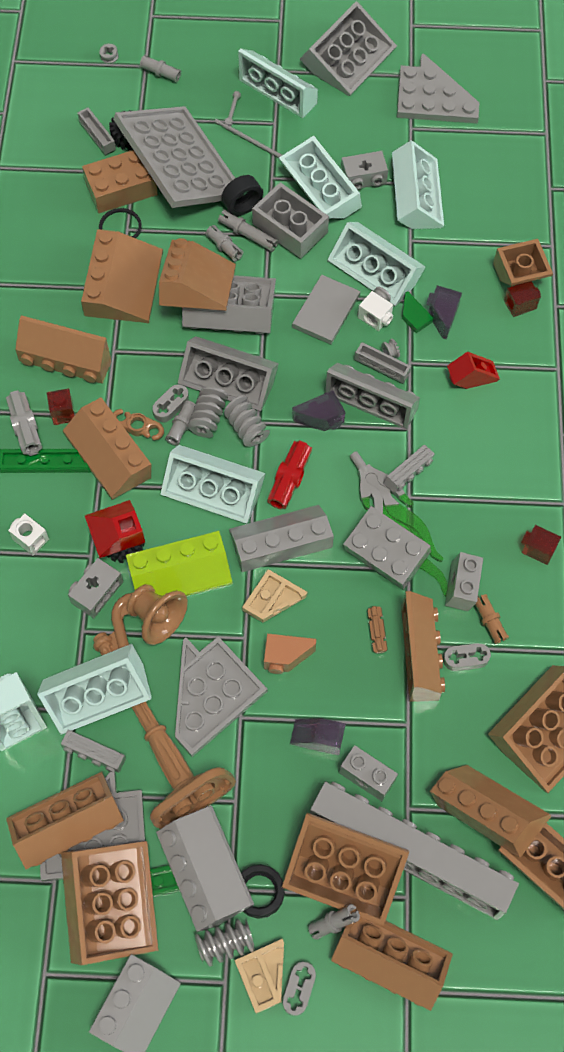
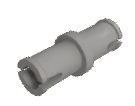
[140,55,181,82]
[206,225,243,261]
[166,401,196,445]
[309,904,360,940]

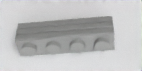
[77,107,116,155]
[355,342,411,384]
[383,444,435,493]
[61,730,126,773]

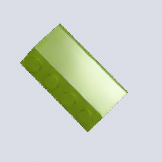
[126,531,233,596]

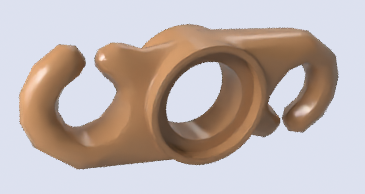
[113,409,164,441]

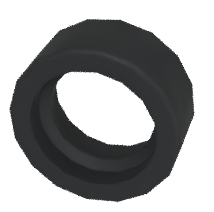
[221,175,263,216]
[241,864,285,919]

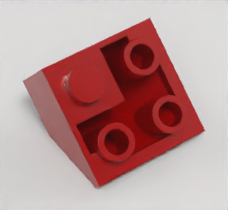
[84,500,145,558]

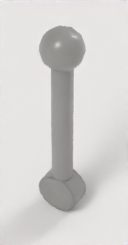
[225,91,241,126]

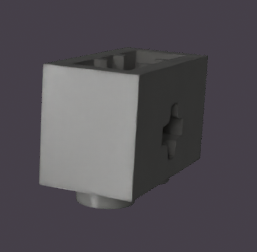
[341,151,388,190]
[445,552,483,611]
[68,558,123,619]
[339,745,398,801]

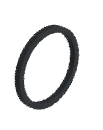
[99,208,142,238]

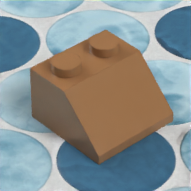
[493,239,553,286]

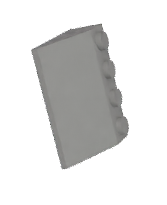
[300,1,397,96]
[182,275,276,334]

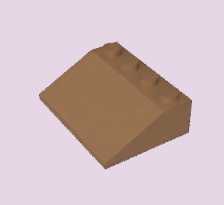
[81,229,163,323]
[159,238,236,311]
[488,665,564,793]
[282,813,409,926]
[61,841,158,965]

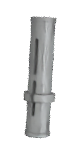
[218,210,279,252]

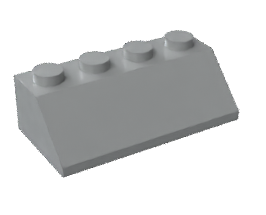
[178,336,279,411]
[325,363,420,430]
[229,505,334,572]
[156,806,254,932]

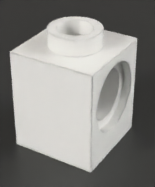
[358,291,393,331]
[8,514,49,556]

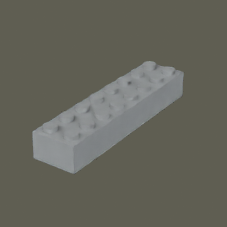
[310,782,519,920]

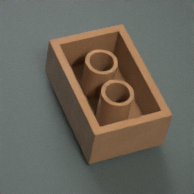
[82,150,158,214]

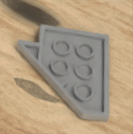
[397,54,479,124]
[175,637,267,757]
[40,771,146,882]

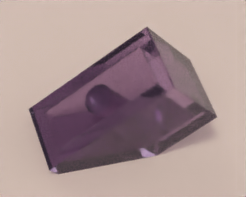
[426,285,462,340]
[292,390,345,431]
[290,718,346,755]

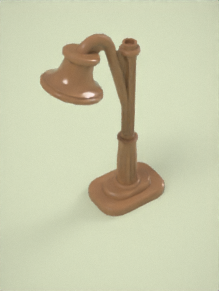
[93,584,236,829]

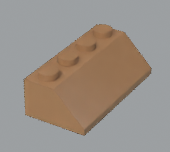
[15,315,112,384]
[63,398,151,500]
[401,591,445,702]
[430,765,551,858]
[6,772,124,869]
[498,823,564,909]
[331,917,453,1011]

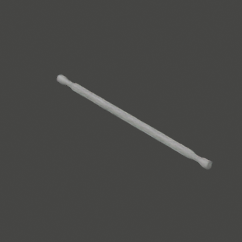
[214,119,282,157]

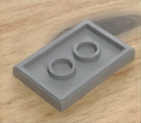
[292,275,360,344]

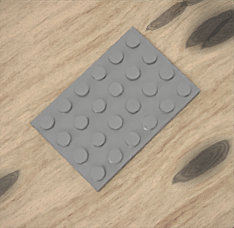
[113,106,244,208]

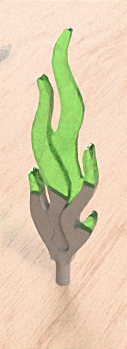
[350,451,448,597]

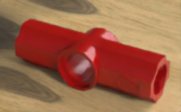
[267,440,312,510]

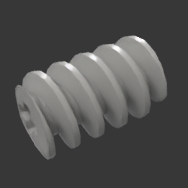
[188,387,228,438]
[224,395,270,447]
[194,919,254,967]

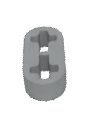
[153,384,189,422]
[443,643,491,671]
[283,962,316,1016]

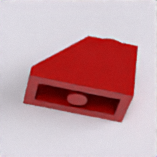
[447,351,500,389]

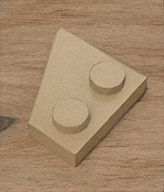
[242,569,308,623]
[235,939,284,1014]

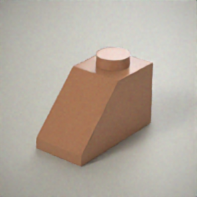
[264,634,317,674]

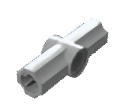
[6,390,42,456]

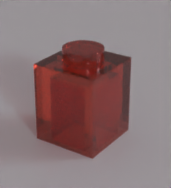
[504,281,541,317]
[46,388,75,425]
[521,525,561,565]

